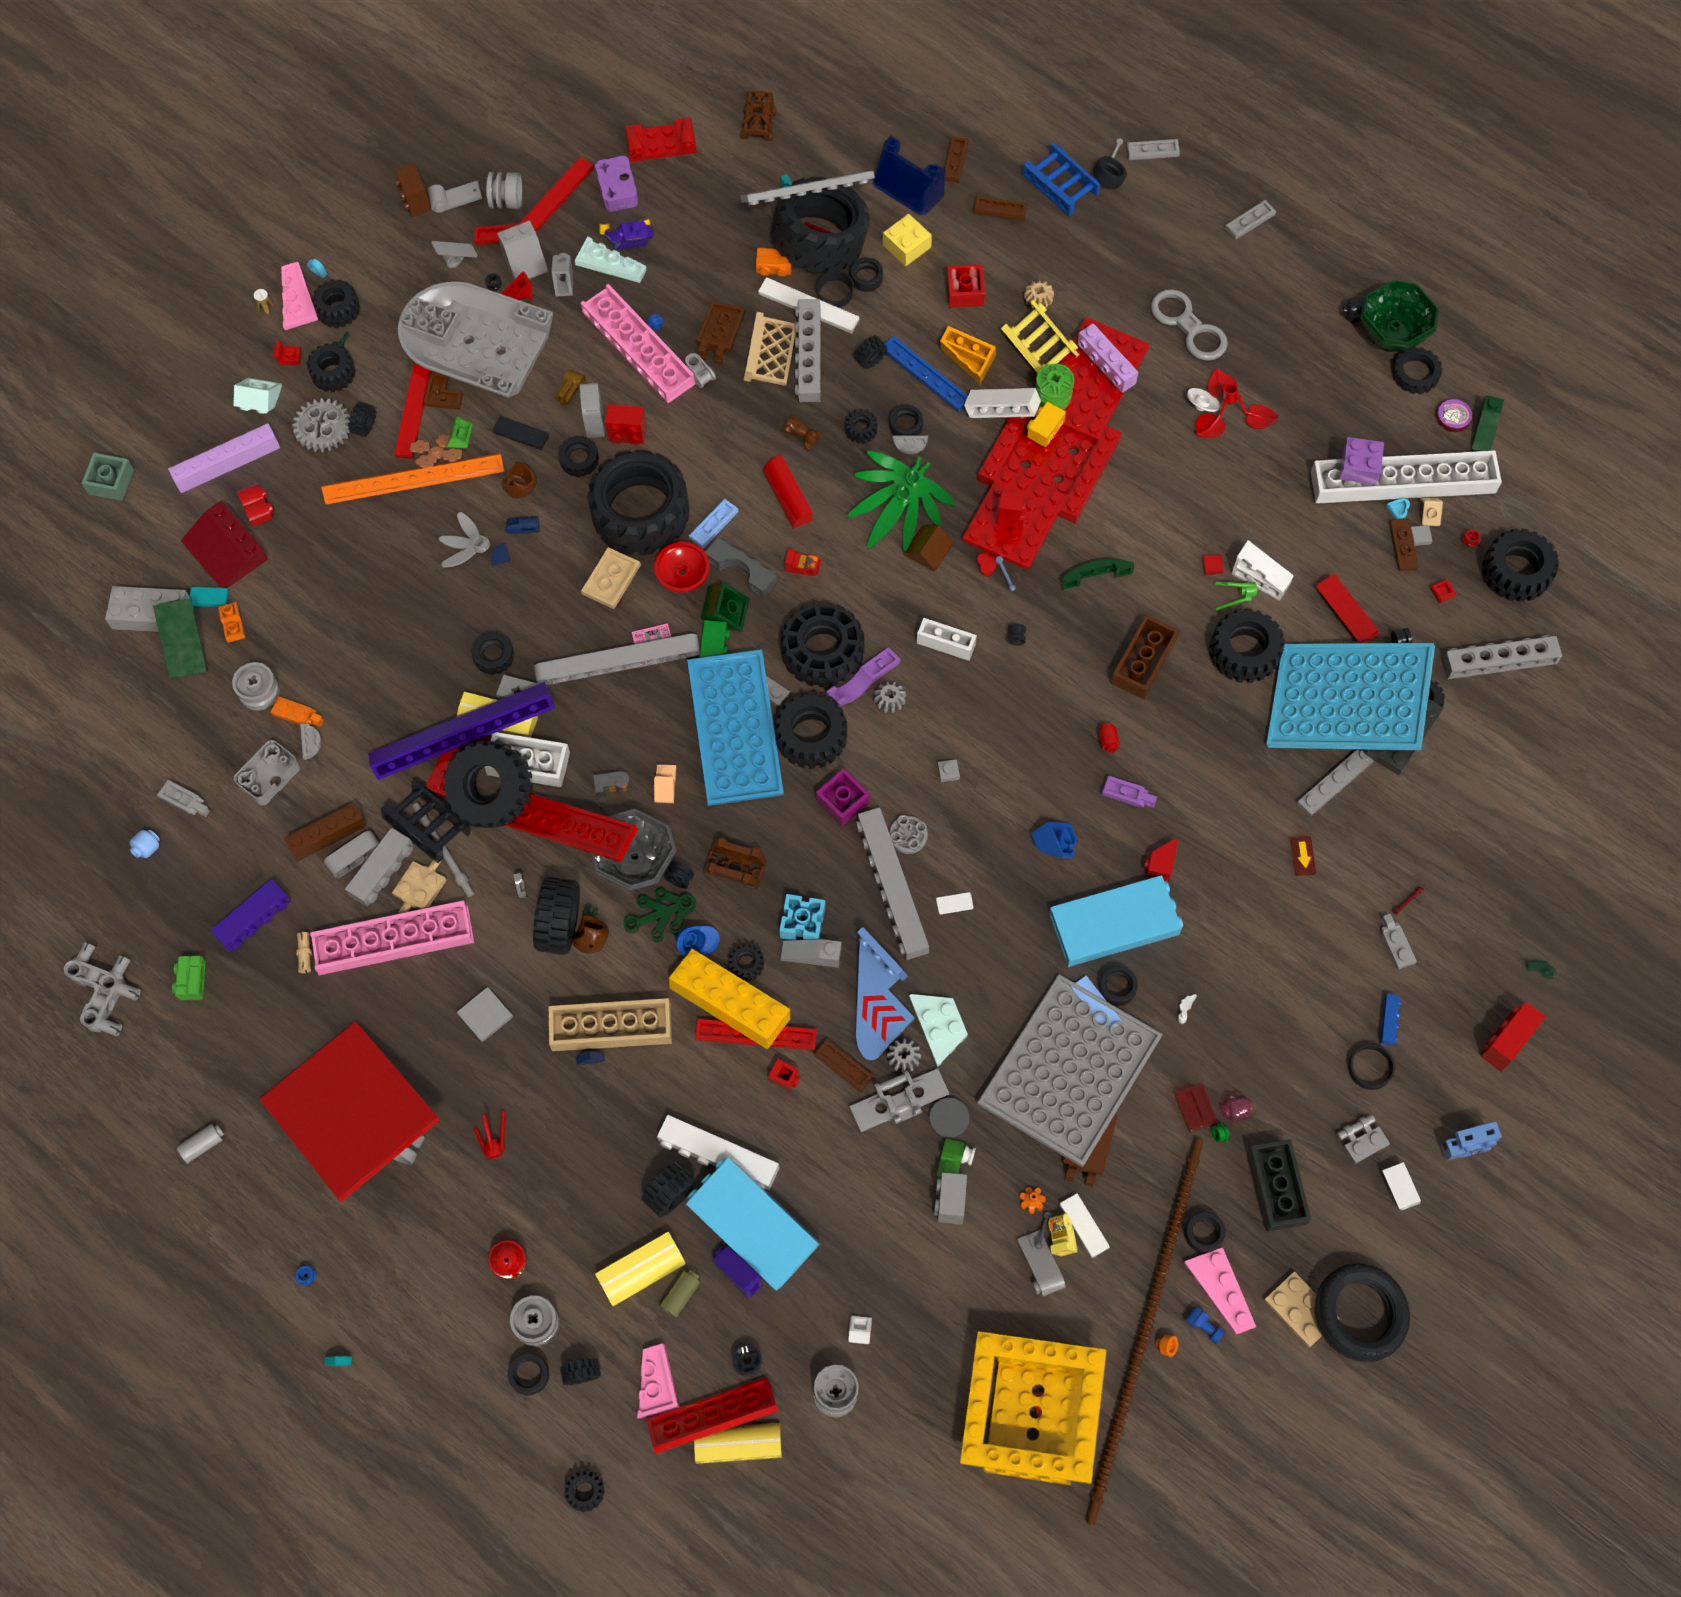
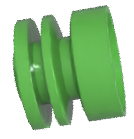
[1035,363,1074,410]

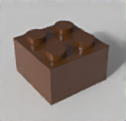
[394,163,432,217]

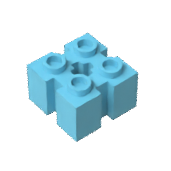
[780,894,826,940]

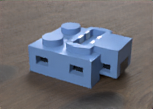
[1441,1122,1502,1161]

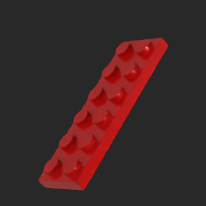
[646,1377,778,1454]

